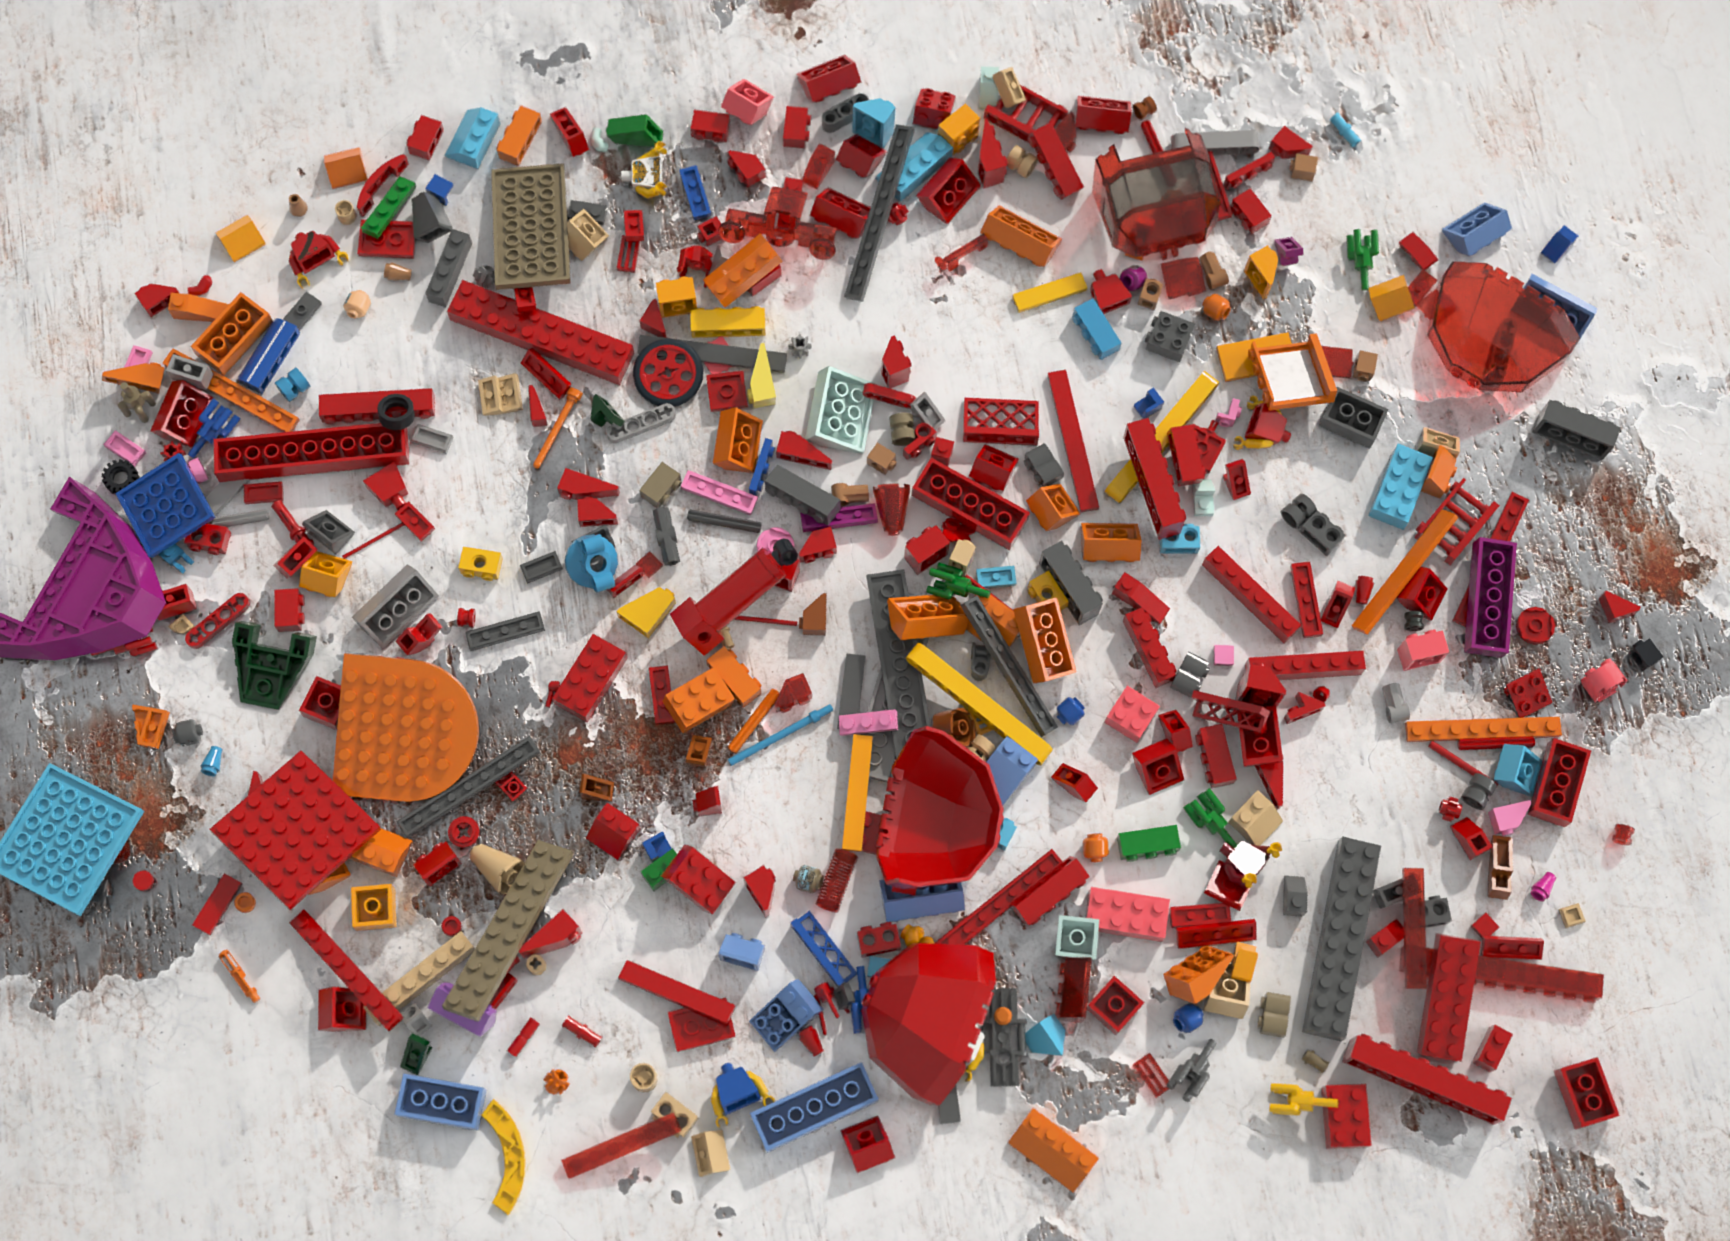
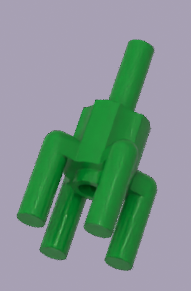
[1346,229,1379,291]
[926,562,991,599]
[1183,788,1238,849]

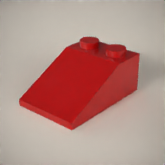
[1237,706,1283,767]
[519,909,583,959]

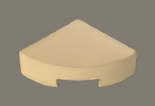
[168,614,195,634]

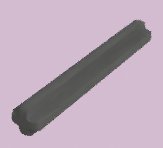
[687,509,762,533]

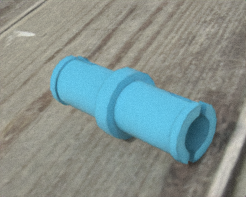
[1330,113,1361,147]

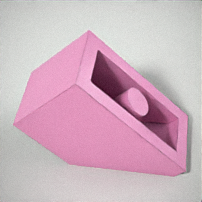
[1488,800,1532,836]

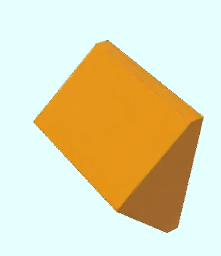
[215,215,266,262]
[1369,275,1415,321]

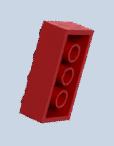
[552,634,628,723]
[1527,738,1592,827]

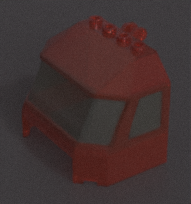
[1092,128,1221,260]

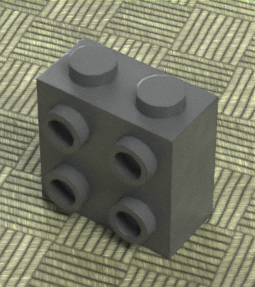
[1144,311,1195,362]

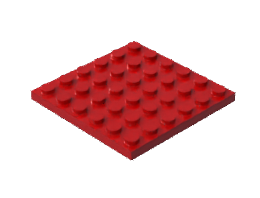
[210,750,381,910]

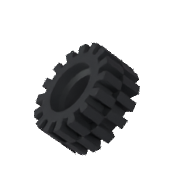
[102,459,140,495]

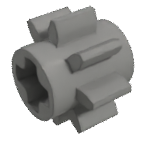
[473,265,495,288]
[788,334,812,359]

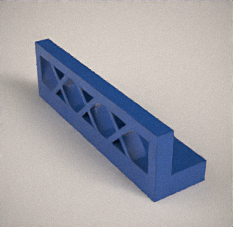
[790,911,857,987]

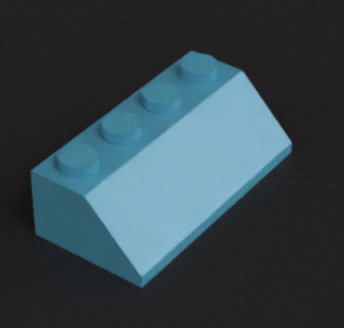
[875,132,953,202]

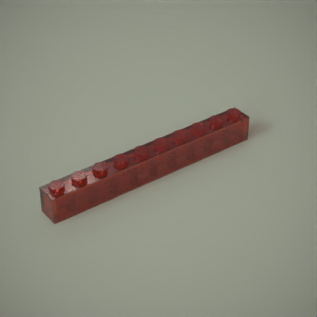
[1399,944,1604,1003]

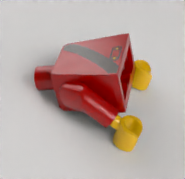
[289,231,348,288]

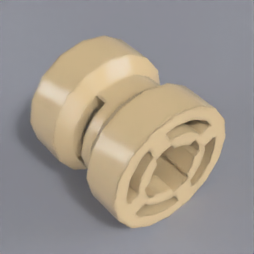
[335,200,356,225]

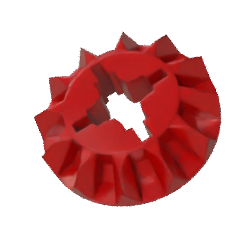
[448,816,480,848]

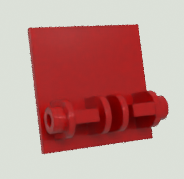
[1503,668,1553,718]

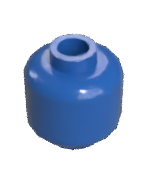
[1056,697,1085,726]
[1173,1003,1203,1033]

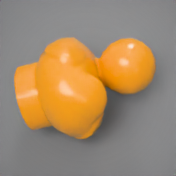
[900,924,934,946]

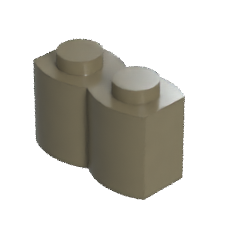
[1257,992,1291,1038]

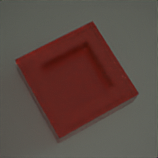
[636,551,663,578]

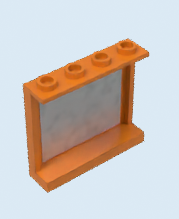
[1248,333,1337,411]

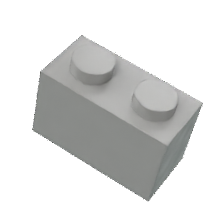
[166,354,213,390]

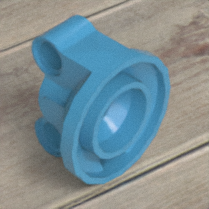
[565,534,618,593]

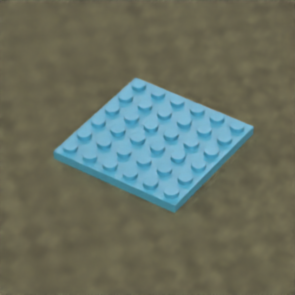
[0,763,145,916]

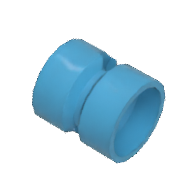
[275,367,311,402]

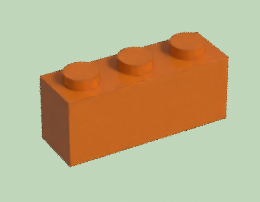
[496,105,542,166]
[706,646,762,708]

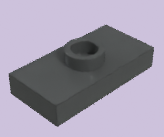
[283,291,322,331]

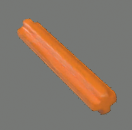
[728,688,780,754]

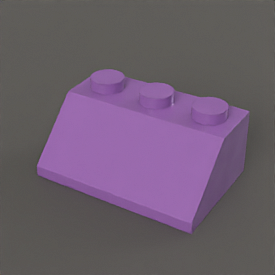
[427,982,497,1037]

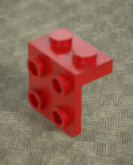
[912,88,956,129]

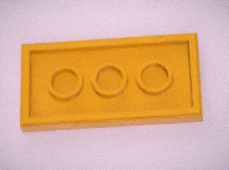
[1216,332,1292,382]

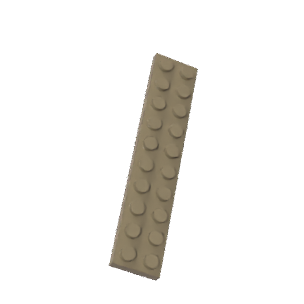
[442,840,574,1022]

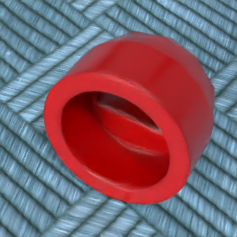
[1313,686,1330,702]

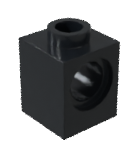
[1629,638,1663,672]

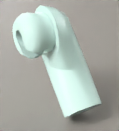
[591,128,609,152]

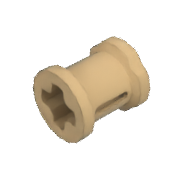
[526,955,546,976]

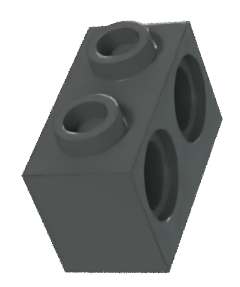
[1299,510,1346,556]
[1404,895,1452,930]

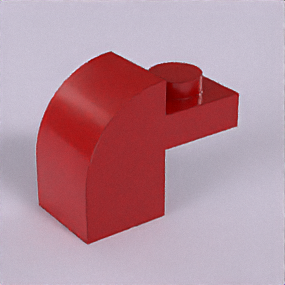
[395,613,443,655]

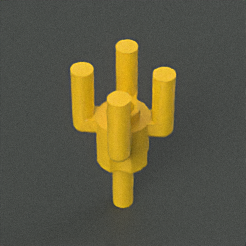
[1269,1083,1338,1116]

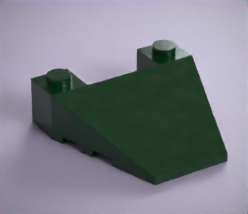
[232,621,317,710]

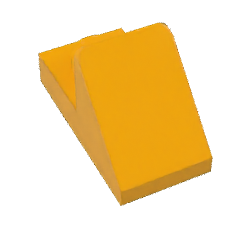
[1231,942,1258,983]

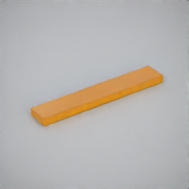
[842,734,873,852]

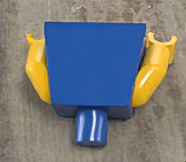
[711,1063,775,1128]

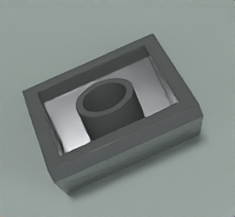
[302,510,355,555]

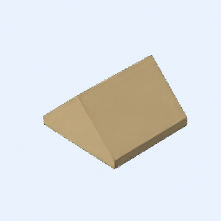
[1417,427,1460,459]

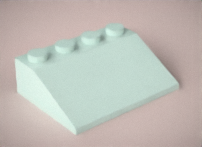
[805,366,877,454]

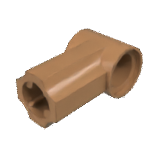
[1199,251,1229,290]
[831,483,869,506]

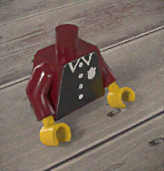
[1219,842,1282,890]

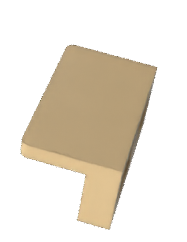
[691,1130,730,1177]

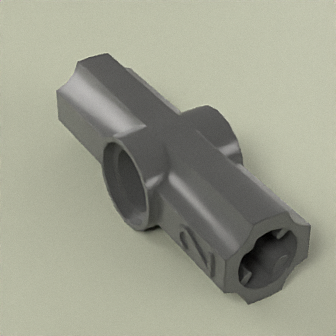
[653,507,680,566]

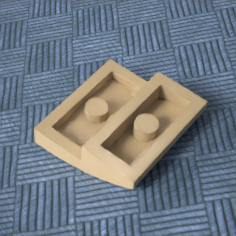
[478,373,523,416]

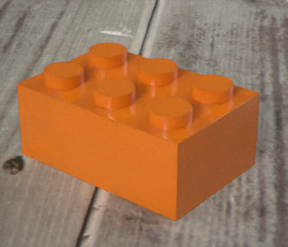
[662,667,735,733]

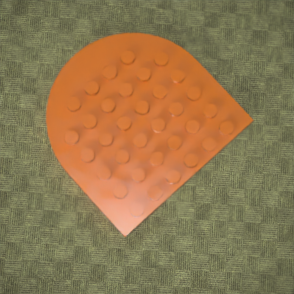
[333,653,479,801]

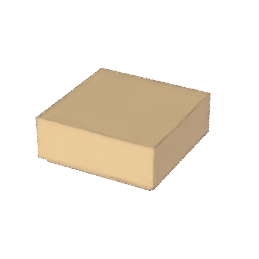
[1559,903,1586,928]

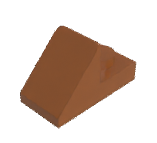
[685,735,712,768]

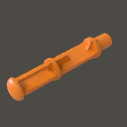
[218,950,261,1003]

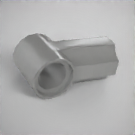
[1382,683,1410,723]

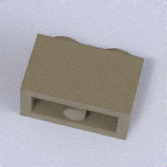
[639,462,682,508]

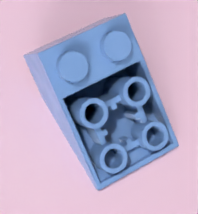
[749,979,824,1052]

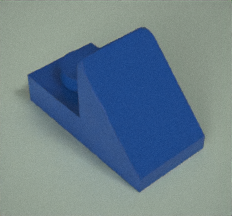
[1541,225,1578,263]

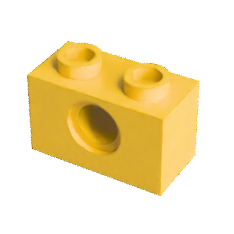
[458,546,503,581]
[1027,570,1069,611]

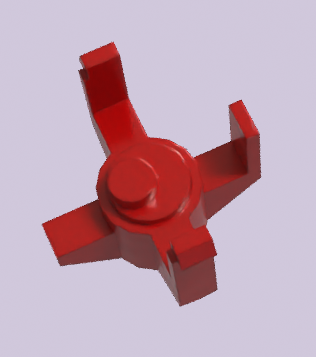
[676,245,713,288]

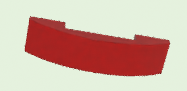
[357,154,409,217]

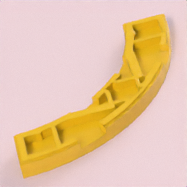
[481,1099,526,1215]

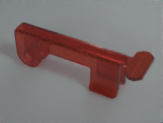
[934,233,988,271]

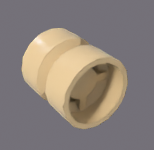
[1007,145,1038,178]
[966,734,996,762]
[630,1063,658,1092]

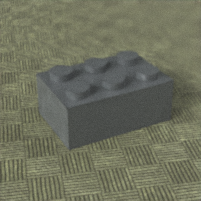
[1319,387,1389,449]

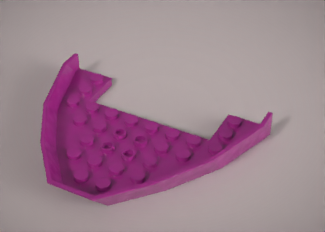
[0,477,166,661]

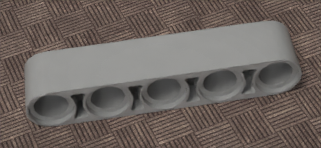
[1170,130,1260,157]

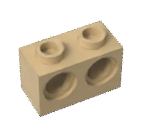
[651,1092,699,1138]

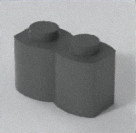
[1024,443,1064,487]
[1170,651,1210,698]

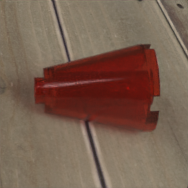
[873,484,911,536]

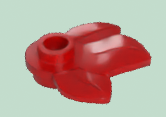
[942,518,975,542]

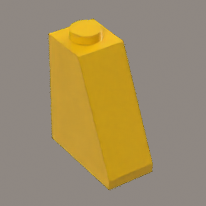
[616,587,676,639]

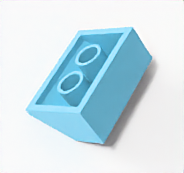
[852,98,896,148]
[445,107,500,169]

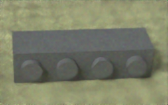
[426,229,472,307]
[765,464,841,525]

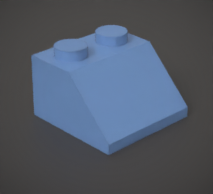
[719,933,765,971]

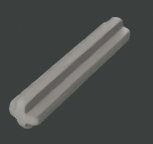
[212,509,269,527]

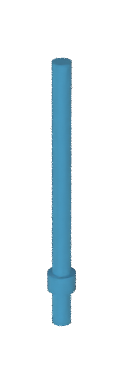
[728,704,834,766]

